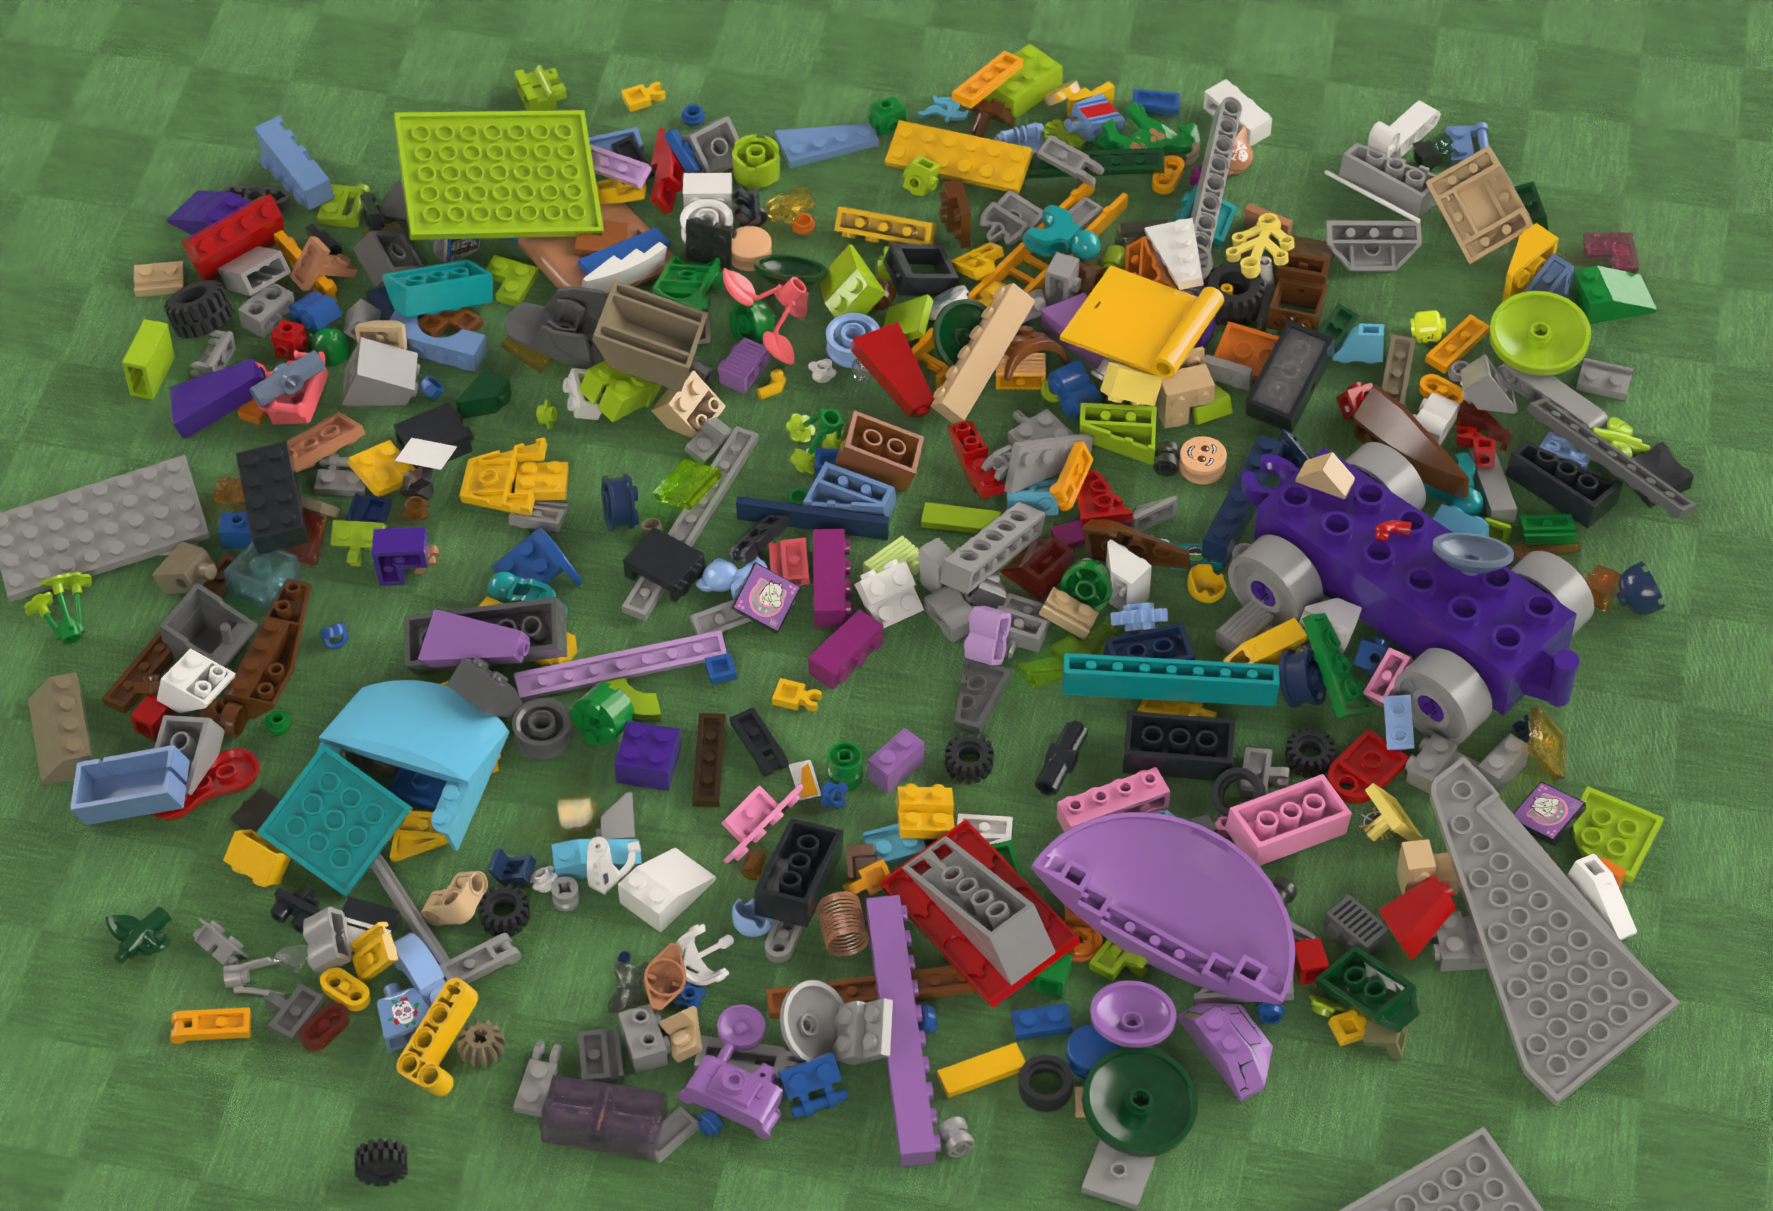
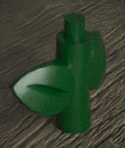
[105,907,171,964]

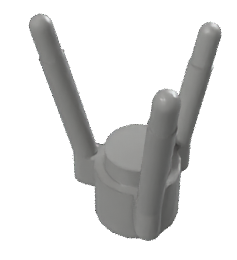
[223,955,291,997]

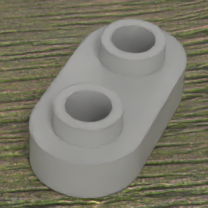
[765,920,802,963]

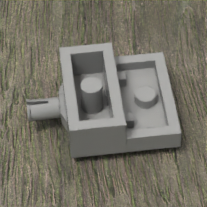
[1008,409,1075,446]
[997,593,1053,659]

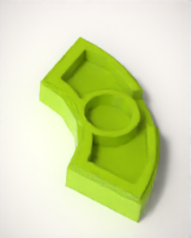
[599,677,661,721]

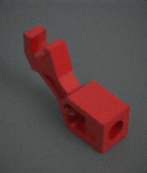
[1457,426,1496,468]

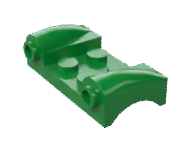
[653,255,724,312]

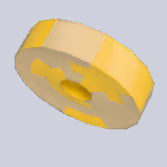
[1043,80,1081,106]

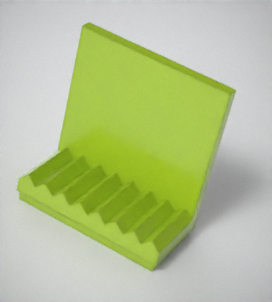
[1191,384,1233,425]

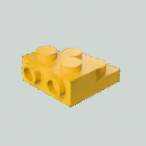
[896,783,955,839]

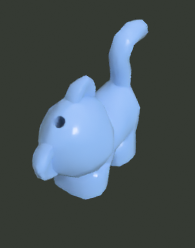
[696,556,768,599]

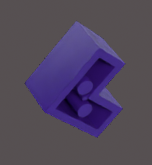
[372,527,429,586]

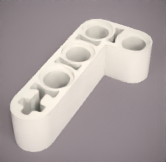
[1367,101,1440,159]

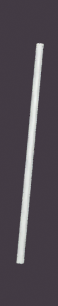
[1325,170,1420,223]

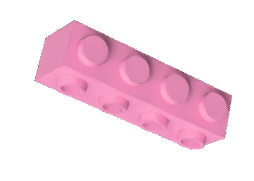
[1057,767,1170,832]

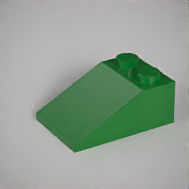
[1570,266,1657,324]

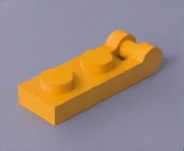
[1049,441,1094,511]
[170,1007,252,1044]

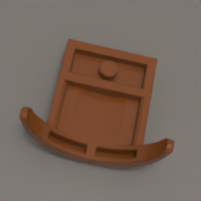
[1004,326,1069,381]

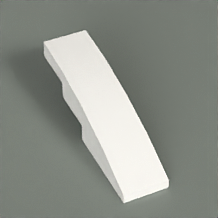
[582,242,667,293]

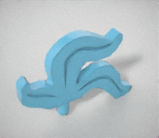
[918,95,969,123]

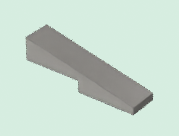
[1468,449,1517,523]

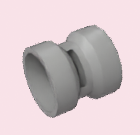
[938,1117,975,1158]

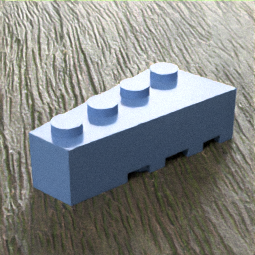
[254,116,334,210]

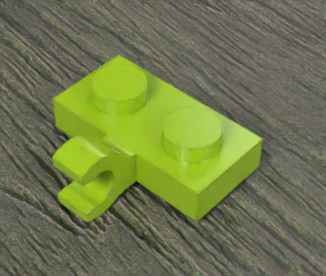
[330,520,386,567]
[1089,939,1148,982]

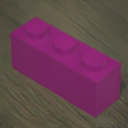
[808,610,884,690]

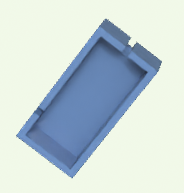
[70,745,189,825]

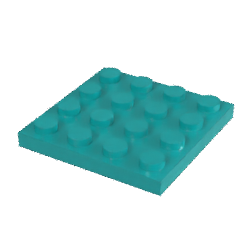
[257,744,413,898]

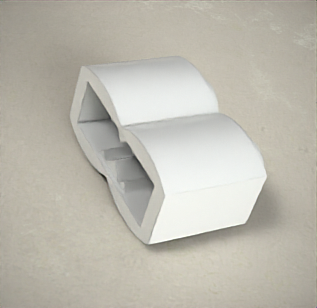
[1413,393,1460,445]

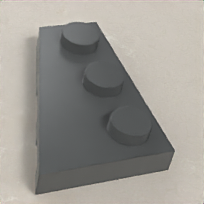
[955,657,1013,734]

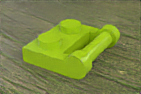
[317,184,370,228]

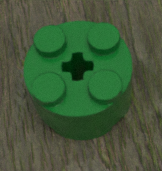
[569,682,634,745]

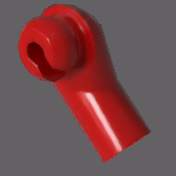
[1374,520,1412,541]

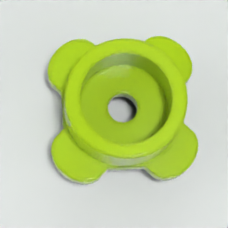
[537,399,557,429]

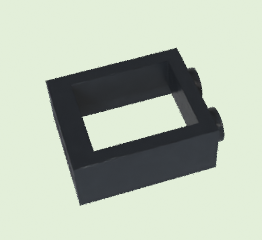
[883,244,959,296]

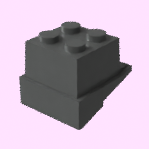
[159,583,258,668]

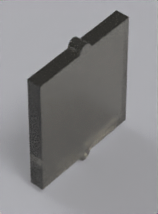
[230,788,280,833]

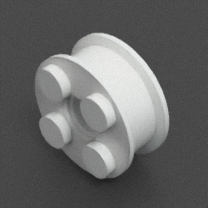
[680,199,733,244]

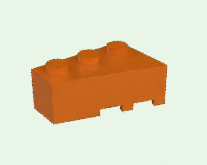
[1124,236,1177,289]

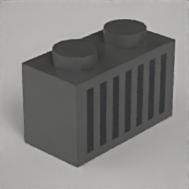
[1323,895,1390,956]

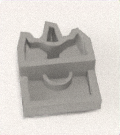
[980,189,1043,245]

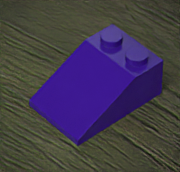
[167,190,250,235]

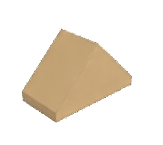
[1295,452,1355,499]

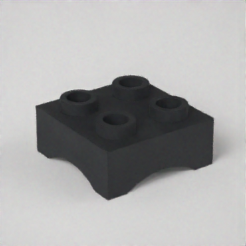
[1625,442,1694,508]

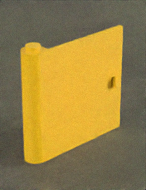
[1059,265,1224,379]

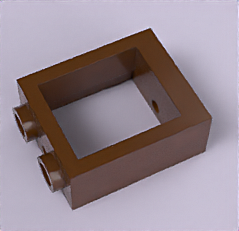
[1266,276,1328,331]

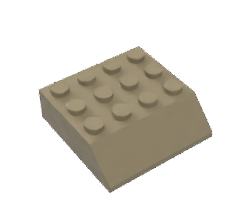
[592,280,708,392]

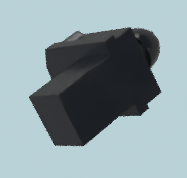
[400,466,434,502]

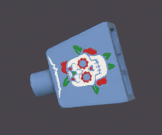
[377,983,429,1053]

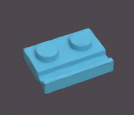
[863,824,926,867]

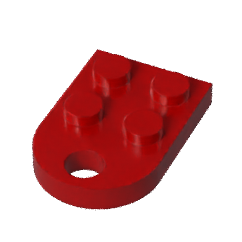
[1327,729,1410,804]

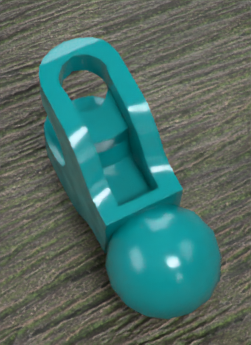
[1022,205,1101,261]
[1423,452,1484,517]
[487,571,568,616]

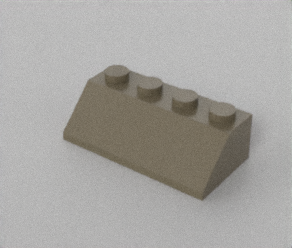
[28,672,94,785]

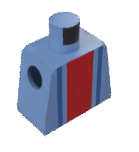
[1064,93,1126,142]

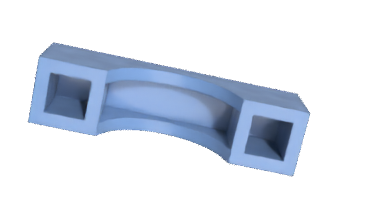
[390,311,488,372]

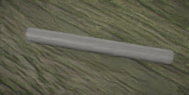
[370,852,450,965]

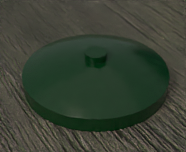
[1082,1047,1198,1157]

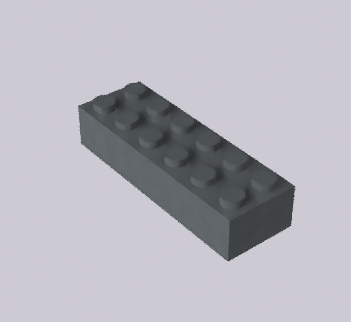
[404,597,567,675]

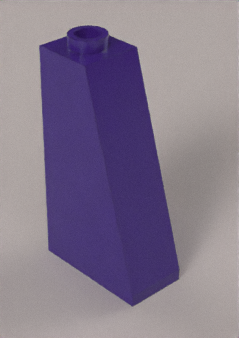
[169,359,267,439]

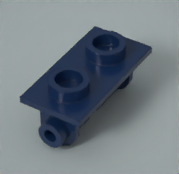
[1277,429,1312,469]

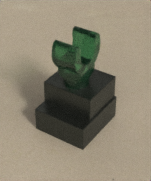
[1412,135,1455,171]

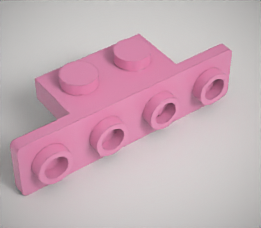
[721,783,804,864]

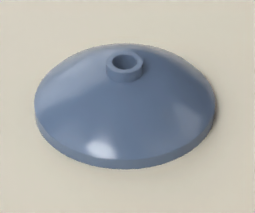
[1432,533,1514,576]

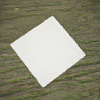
[395,438,457,470]

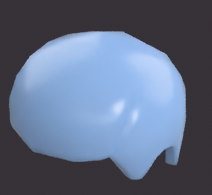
[732,899,774,937]

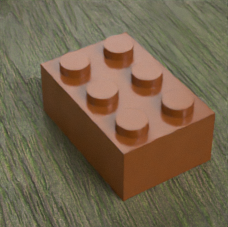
[835,410,924,492]

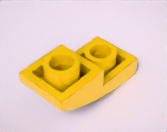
[1067,81,1115,117]

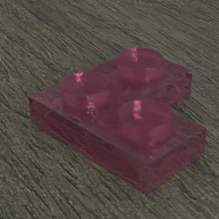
[1583,233,1639,274]

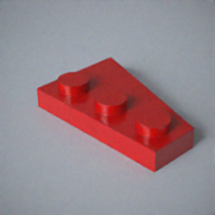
[1076,470,1133,527]

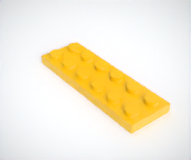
[884,120,1034,194]

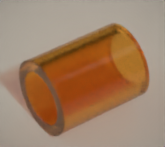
[741,849,766,880]

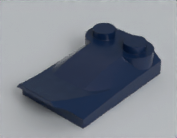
[1102,623,1195,660]

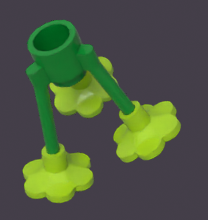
[785,408,845,474]
[24,572,92,644]

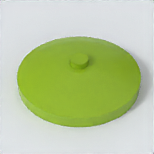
[1489,291,1591,376]

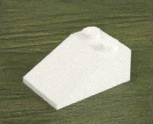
[618,848,716,933]

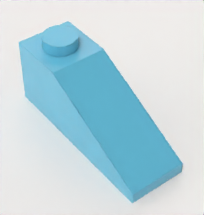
[552,839,642,880]

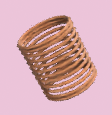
[816,891,870,956]

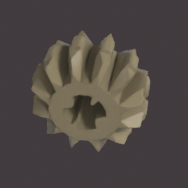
[457,1019,506,1069]

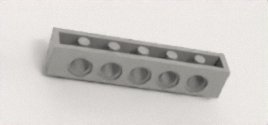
[940,502,1046,594]

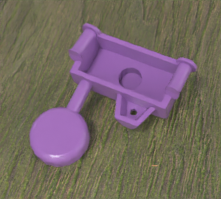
[677,1004,782,1140]

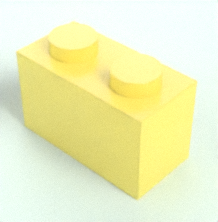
[1100,362,1163,406]

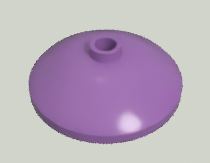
[1090,981,1176,1048]

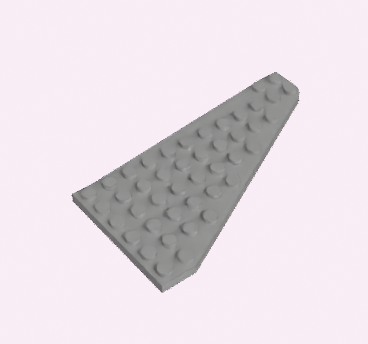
[1430,756,1680,1106]

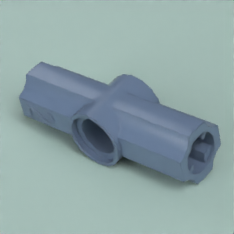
[249,350,326,408]

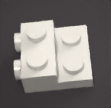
[563,368,607,420]
[854,559,924,628]

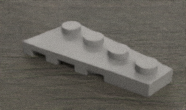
[1004,433,1094,494]

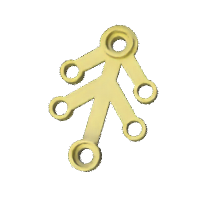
[1226,213,1294,278]

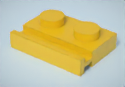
[350,922,398,982]

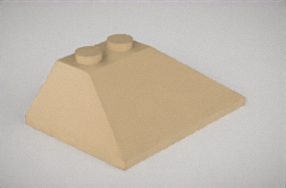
[1426,146,1533,265]

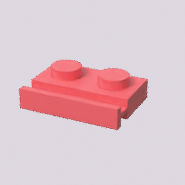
[769,538,810,585]

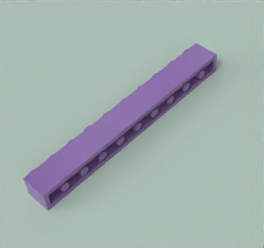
[866,895,941,1167]

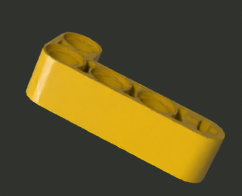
[397,977,478,1097]

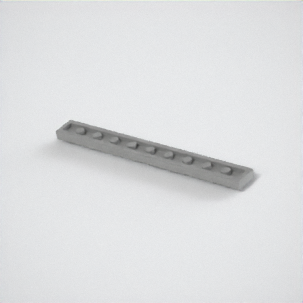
[622,426,759,621]

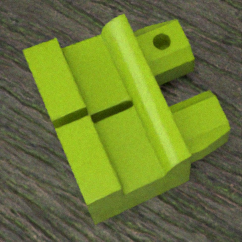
[514,65,567,111]

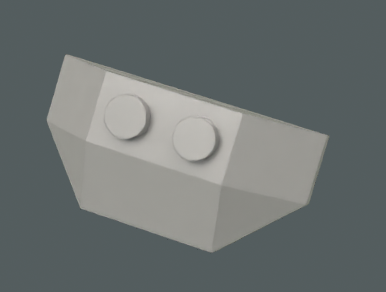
[1325,221,1422,272]

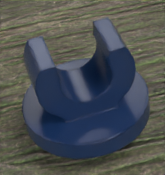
[1512,714,1542,743]

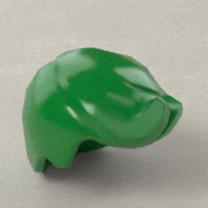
[307,327,351,367]

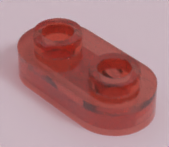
[300,1003,350,1052]

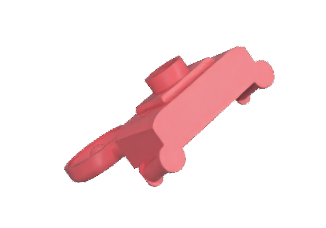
[256,350,328,425]

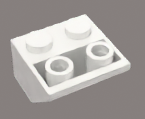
[1106,539,1152,611]
[1299,598,1362,654]
[157,648,236,713]

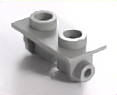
[193,918,249,966]

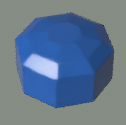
[419,375,444,400]

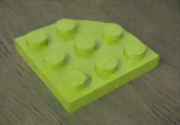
[1571,786,1664,884]

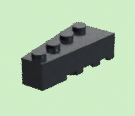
[1505,441,1624,529]

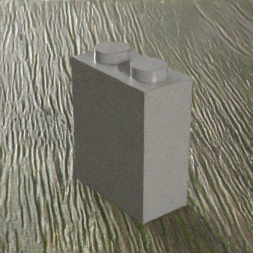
[217,246,291,296]

